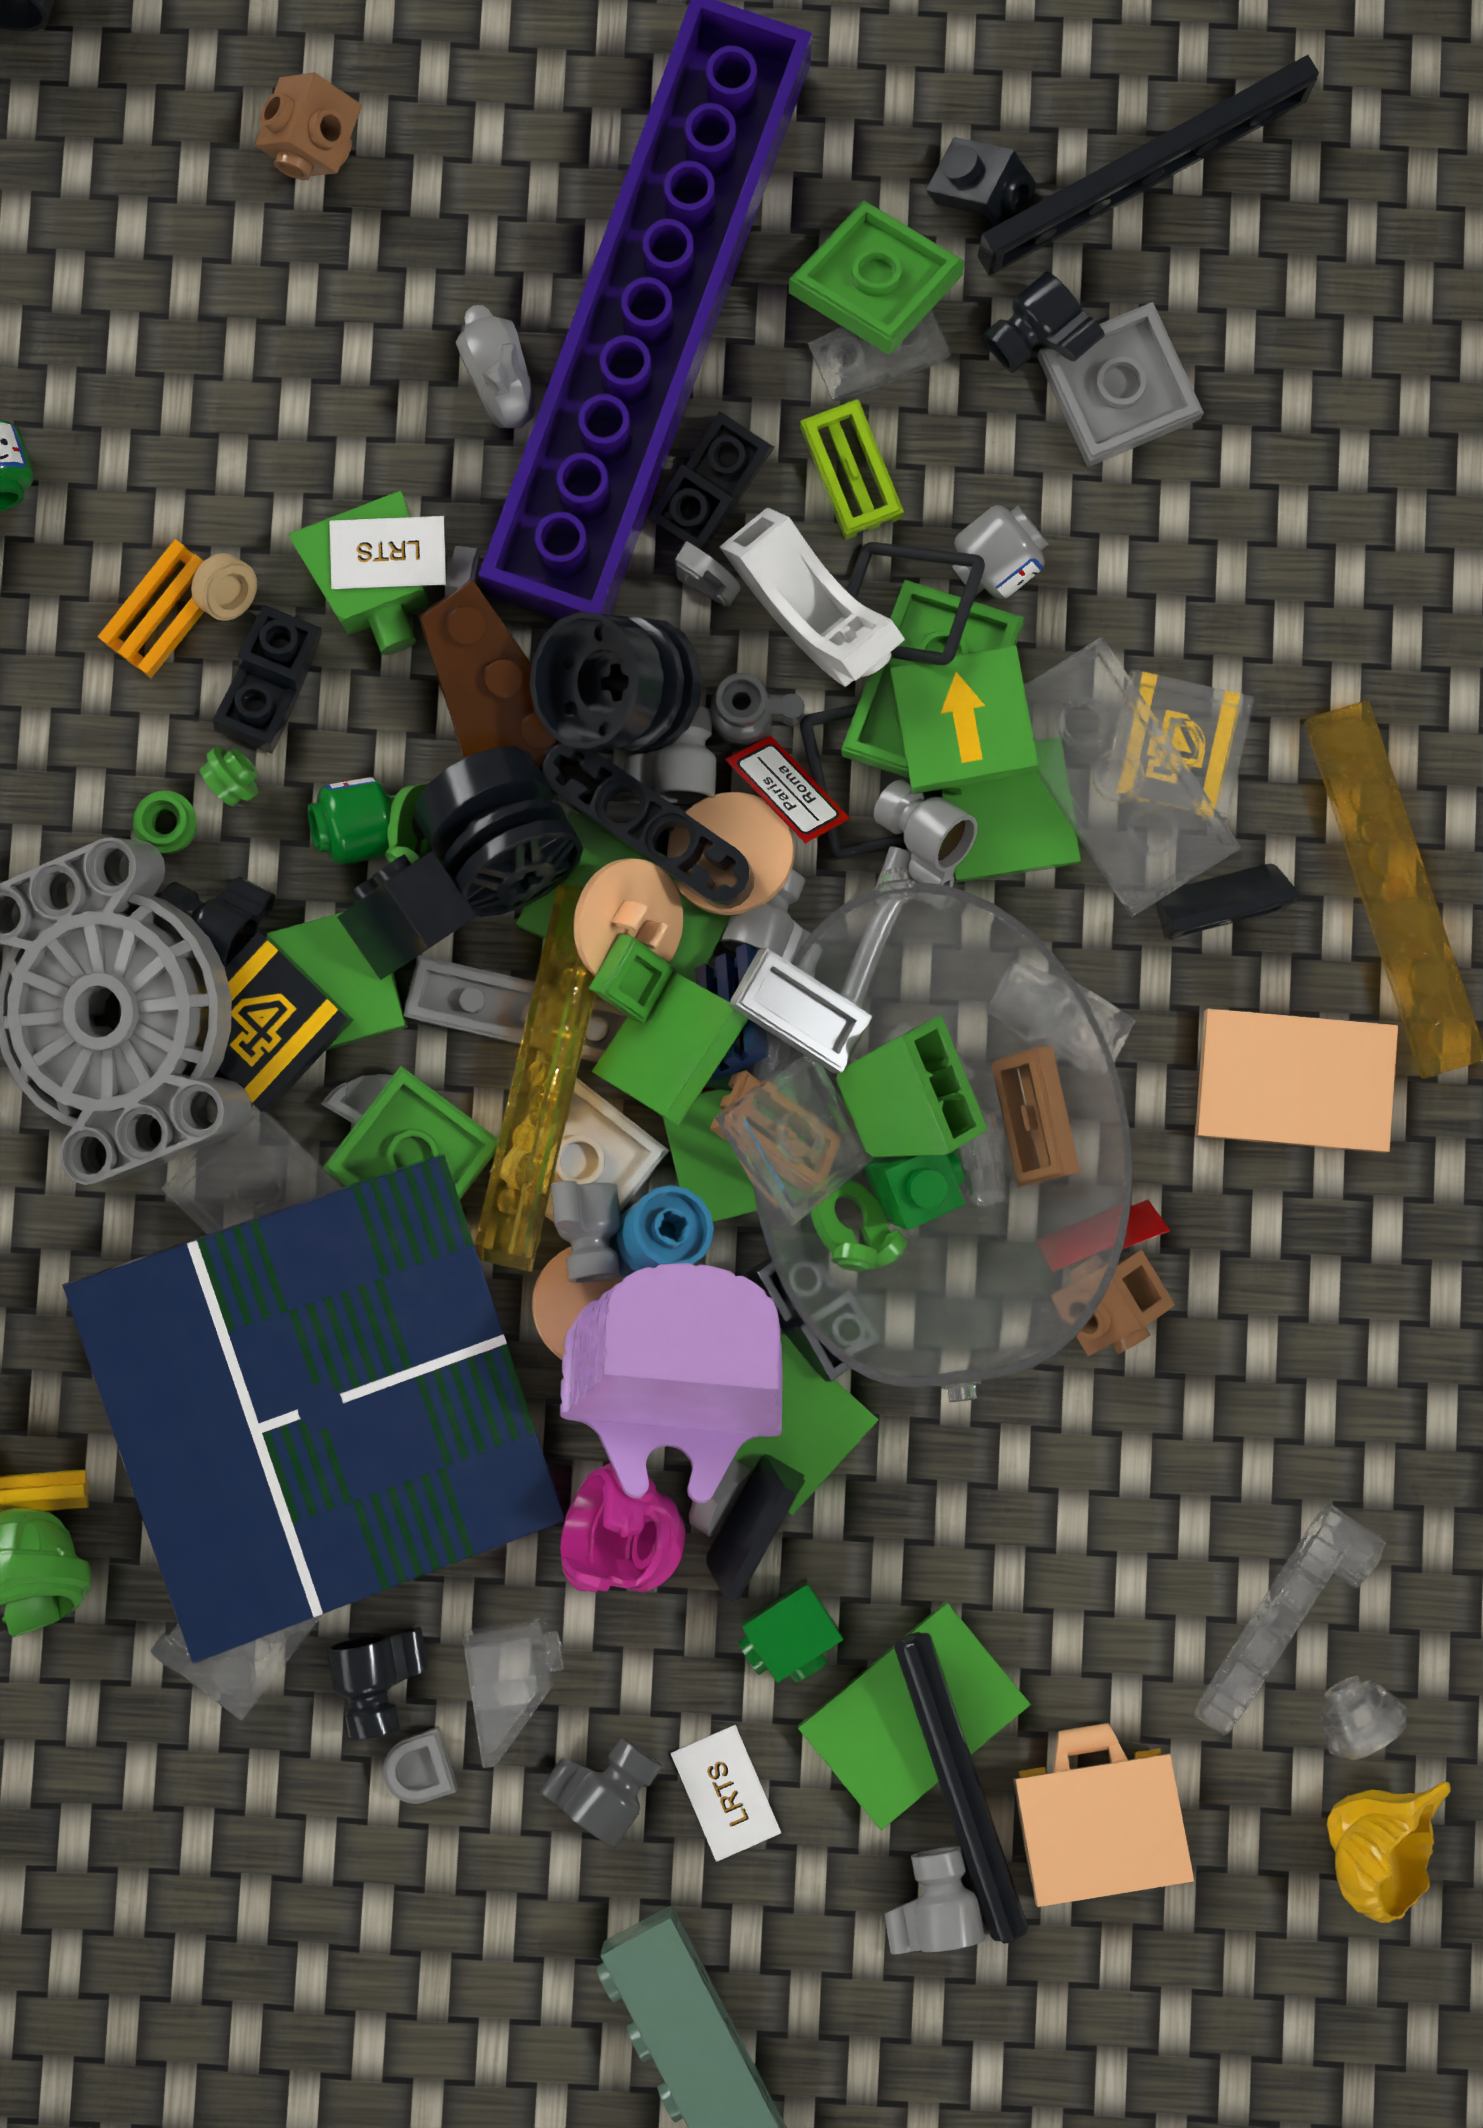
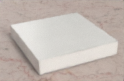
[490,1072,669,1222]

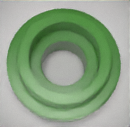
[200,746,259,806]
[133,791,198,854]

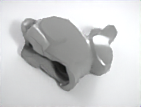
[456,305,535,428]

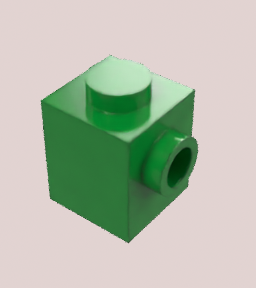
[862,1152,966,1231]
[738,1578,843,1684]

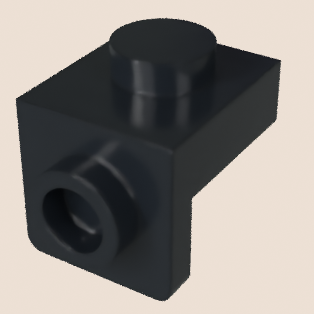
[926,137,1036,227]

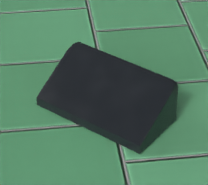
[1154,864,1298,940]
[706,1454,805,1602]

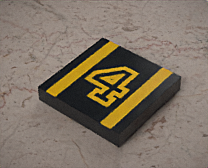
[218,931,354,1113]

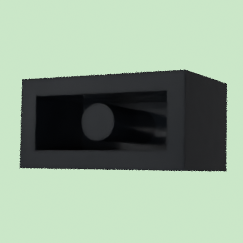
[337,851,477,980]

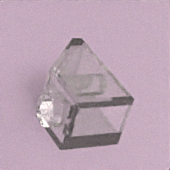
[462,1617,564,1768]

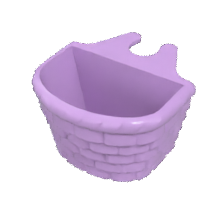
[560,1263,783,1503]

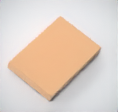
[1195,1009,1398,1153]

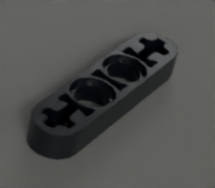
[543,743,754,909]

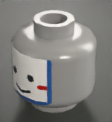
[952,505,1049,599]

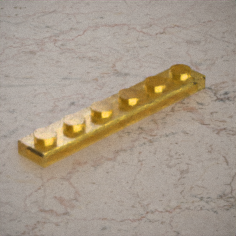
[1304,699,1483,1080]
[475,885,596,1272]

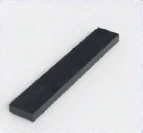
[977,55,1319,275]

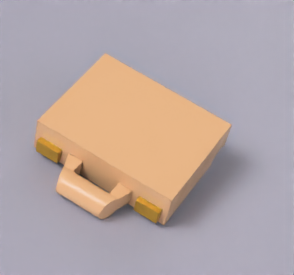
[1013,1723,1194,1907]

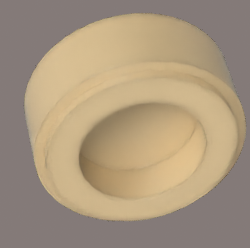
[191,553,257,621]

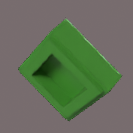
[589,933,675,1023]

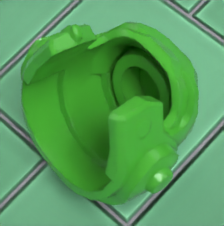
[0,1508,91,1637]

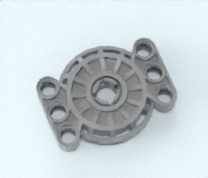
[0,837,251,1185]

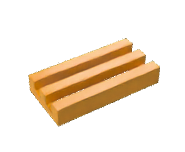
[98,539,204,679]

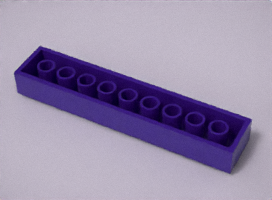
[478,0,812,620]

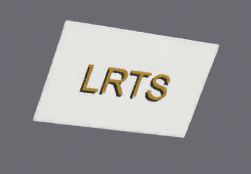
[329,516,446,589]
[670,1725,781,1862]

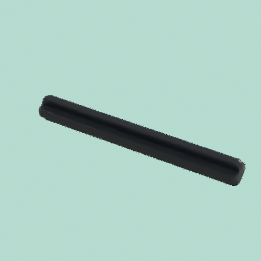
[895,1632,1028,1944]

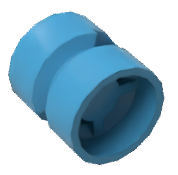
[610,1185,714,1278]

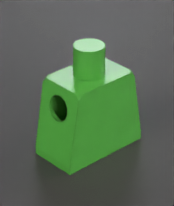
[289,491,429,655]
[830,1015,988,1157]

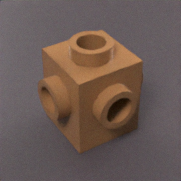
[254,72,362,180]
[1055,1249,1175,1356]

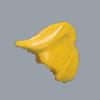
[1326,1782,1451,1923]

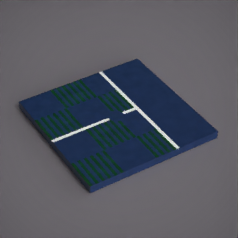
[62,1154,565,1664]

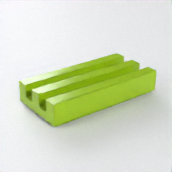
[800,399,904,540]

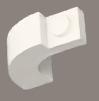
[719,507,905,687]

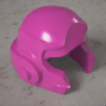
[560,1463,685,1593]

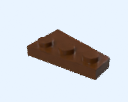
[418,579,561,768]

